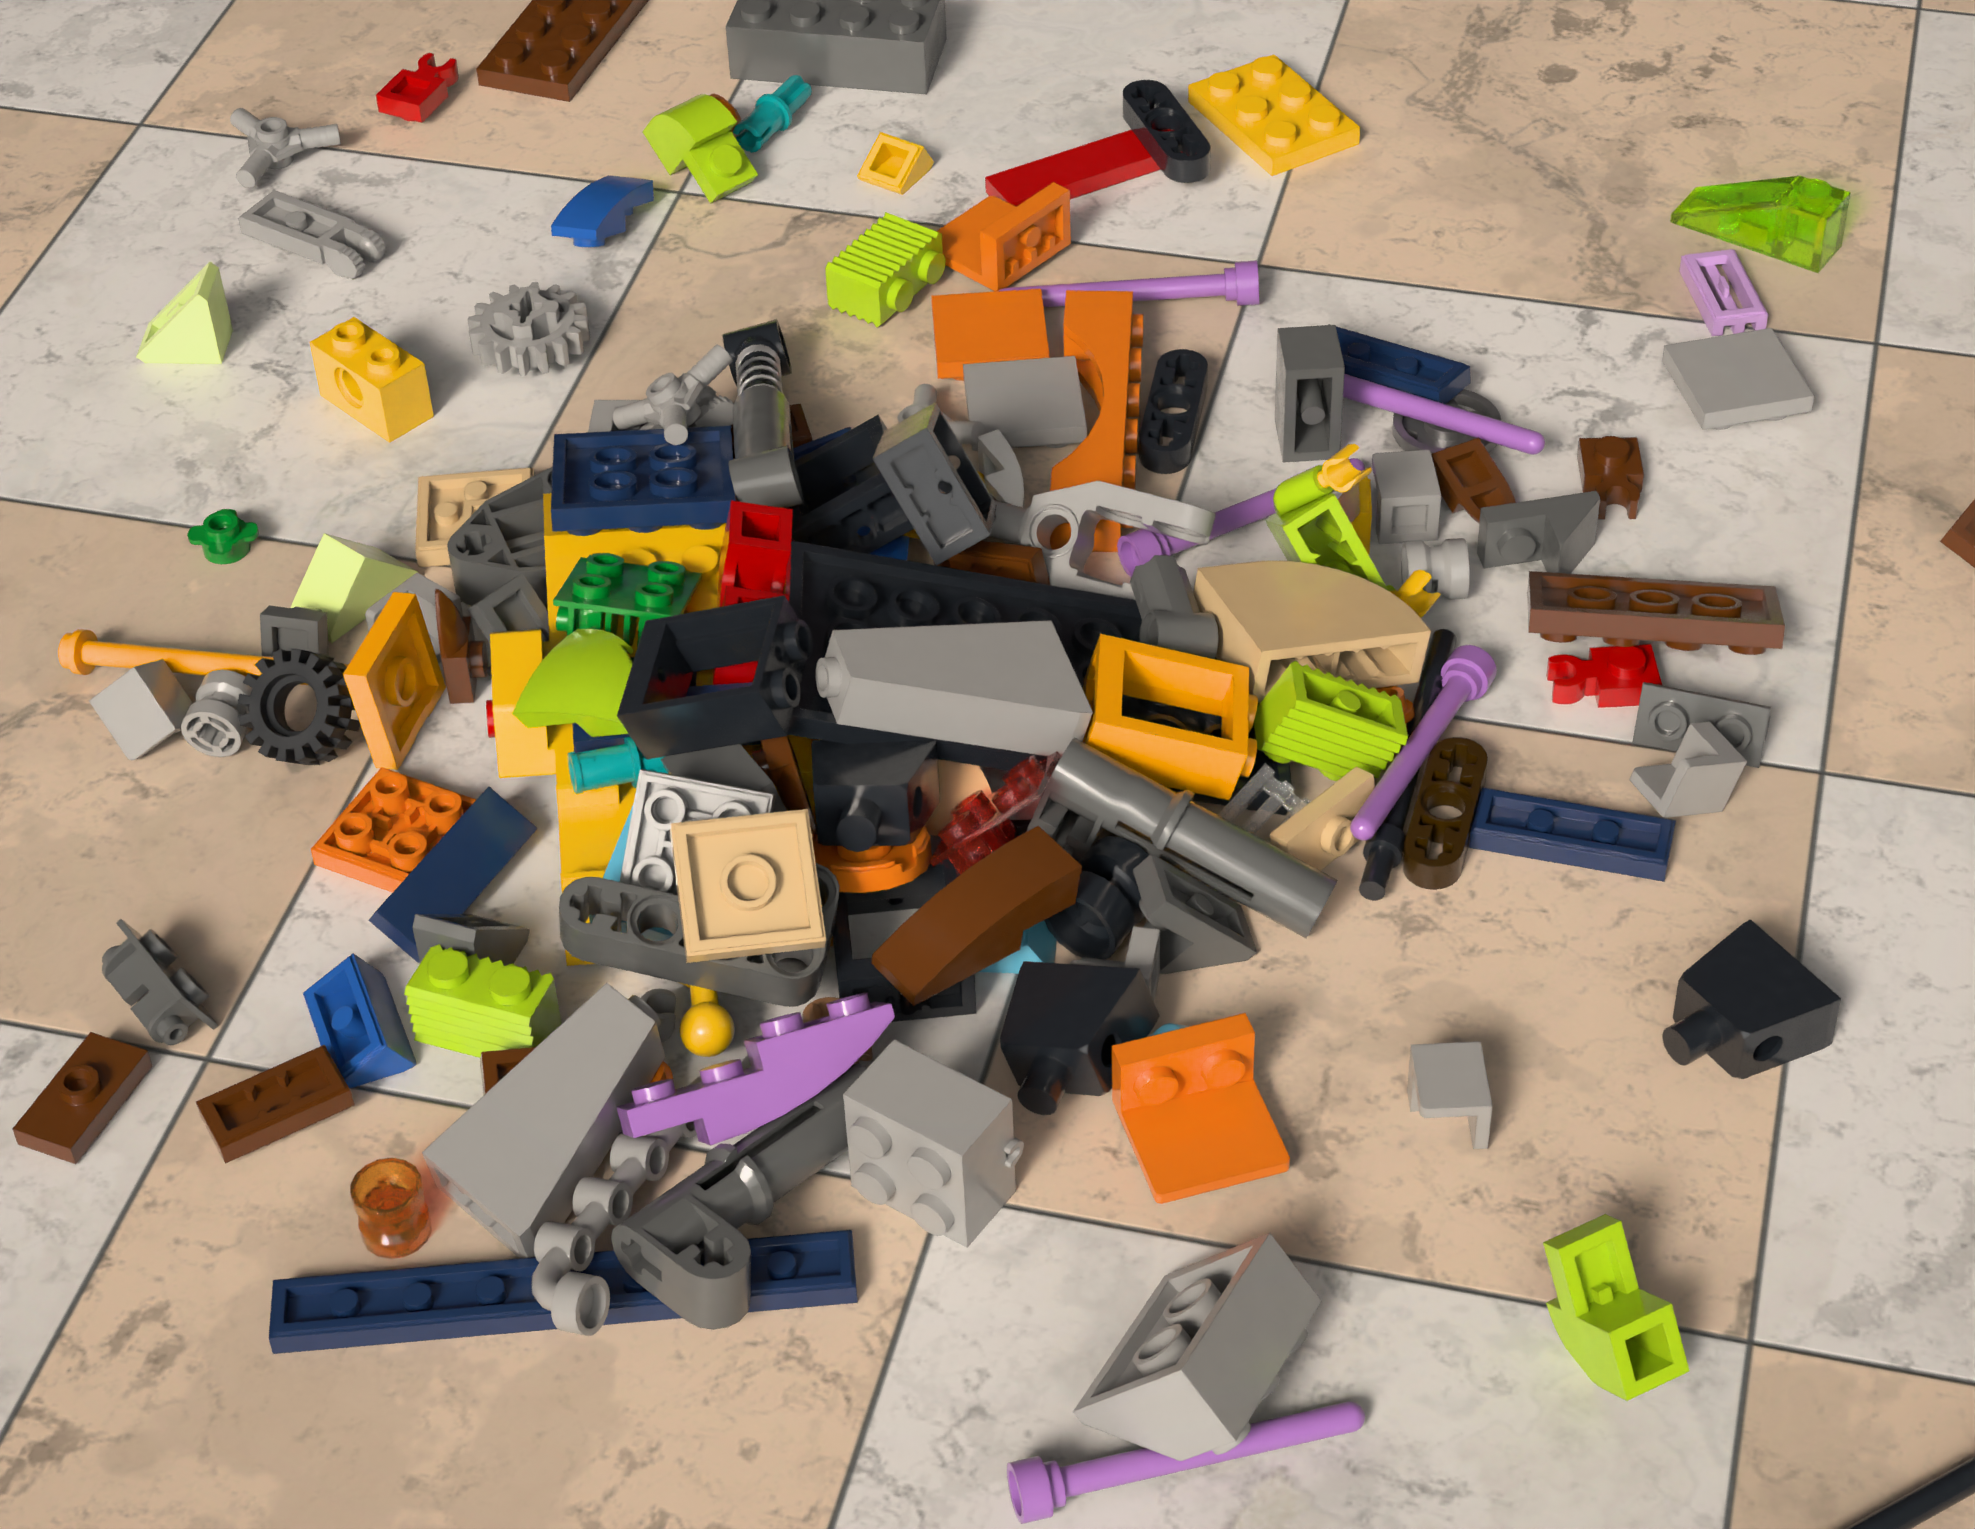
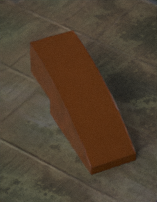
[871,825,1082,1006]

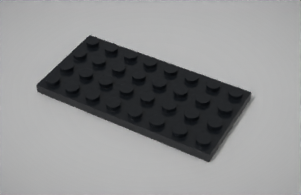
[785,541,1293,816]

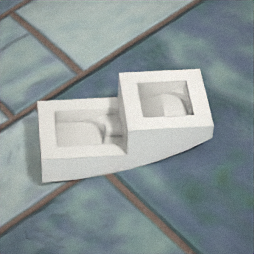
[978,429,1025,545]

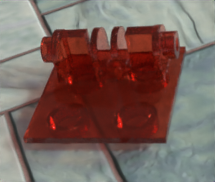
[929,751,1061,875]

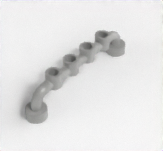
[532,1055,751,1336]

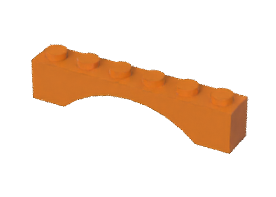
[1050,290,1144,552]

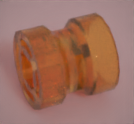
[350,1158,432,1259]

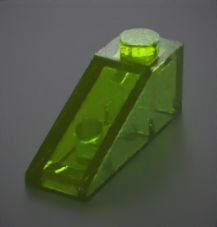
[1670,176,1851,273]

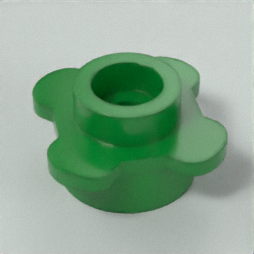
[187,509,259,565]

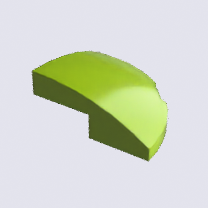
[512,629,634,737]

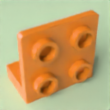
[937,182,1071,291]
[1112,1013,1290,1204]

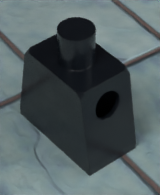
[811,740,940,852]
[1662,919,1841,1079]
[1000,961,1160,1115]

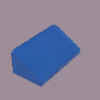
[303,953,416,1089]

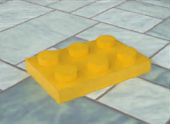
[1188,54,1360,176]

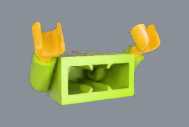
[1265,444,1441,618]

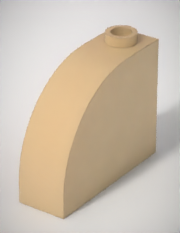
[1193,561,1431,703]

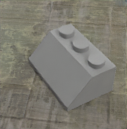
[1073,1233,1322,1461]

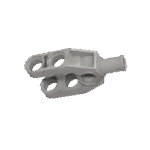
[990,481,1216,600]

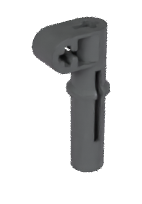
[1027,738,1338,938]
[611,1063,868,1330]

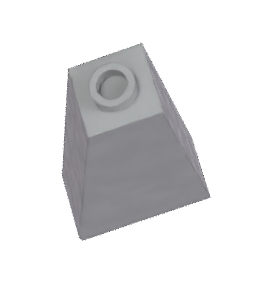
[816,621,1093,758]
[422,983,666,1258]

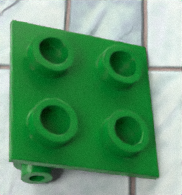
[553,553,702,647]

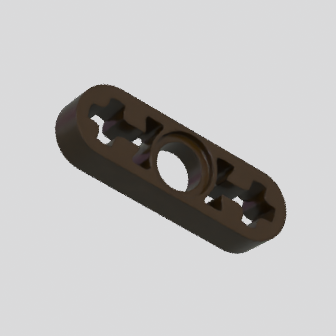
[1403,737,1488,890]

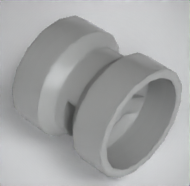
[1401,538,1470,600]
[181,669,253,757]

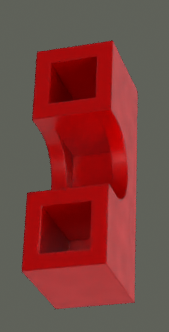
[713,500,793,685]

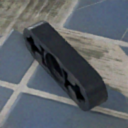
[1123,80,1211,183]
[1139,349,1208,474]

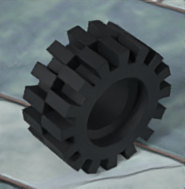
[238,648,360,766]

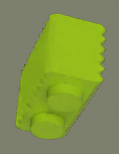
[825,212,946,327]
[1254,660,1408,781]
[404,944,562,1058]

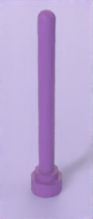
[999,260,1259,307]
[1343,374,1545,455]
[1117,458,1365,577]
[1350,645,1497,841]
[1007,1402,1365,1524]

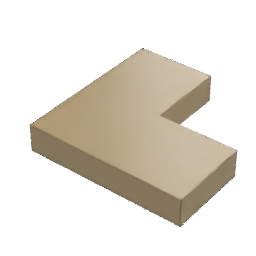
[415,468,535,568]

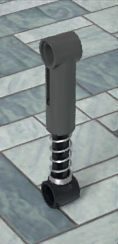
[722,319,804,508]

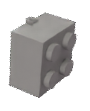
[843,1040,1024,1248]

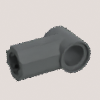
[1130,555,1218,659]

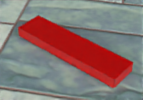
[985,130,1183,207]

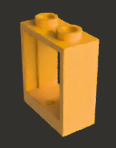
[1082,633,1258,800]

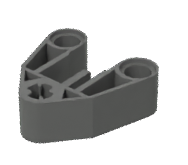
[447,466,553,610]

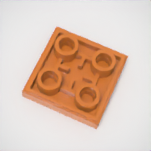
[931,289,1050,381]
[311,767,477,893]

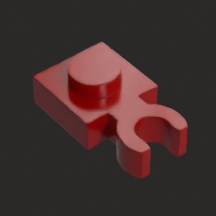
[376,53,459,123]
[1546,644,1663,708]

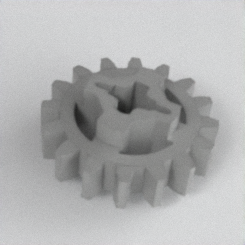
[468,282,590,376]

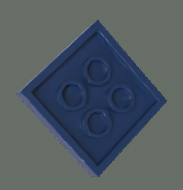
[551,425,736,536]

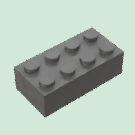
[726,0,947,95]

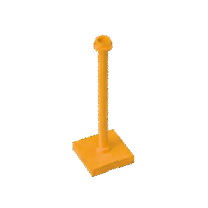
[58,592,446,770]

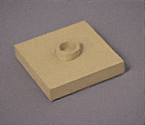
[670,809,826,963]

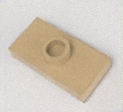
[1270,767,1375,871]

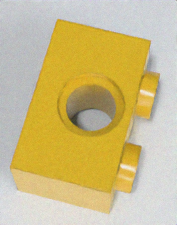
[310,317,434,443]

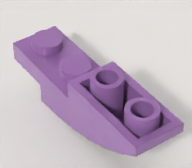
[616,993,895,1146]

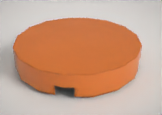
[812,826,932,893]

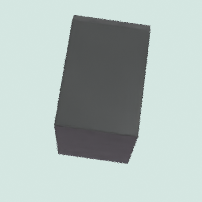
[412,914,530,966]

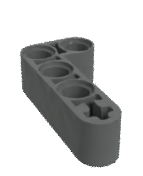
[559,863,839,1007]

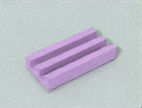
[1679,249,1768,336]

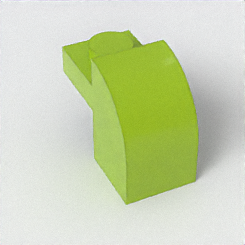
[642,94,758,204]
[1543,1214,1690,1401]

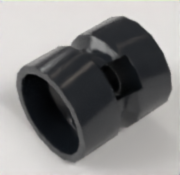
[1044,836,1149,960]

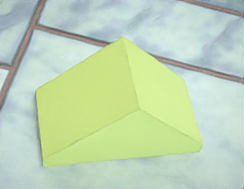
[136,262,233,364]
[290,533,418,643]

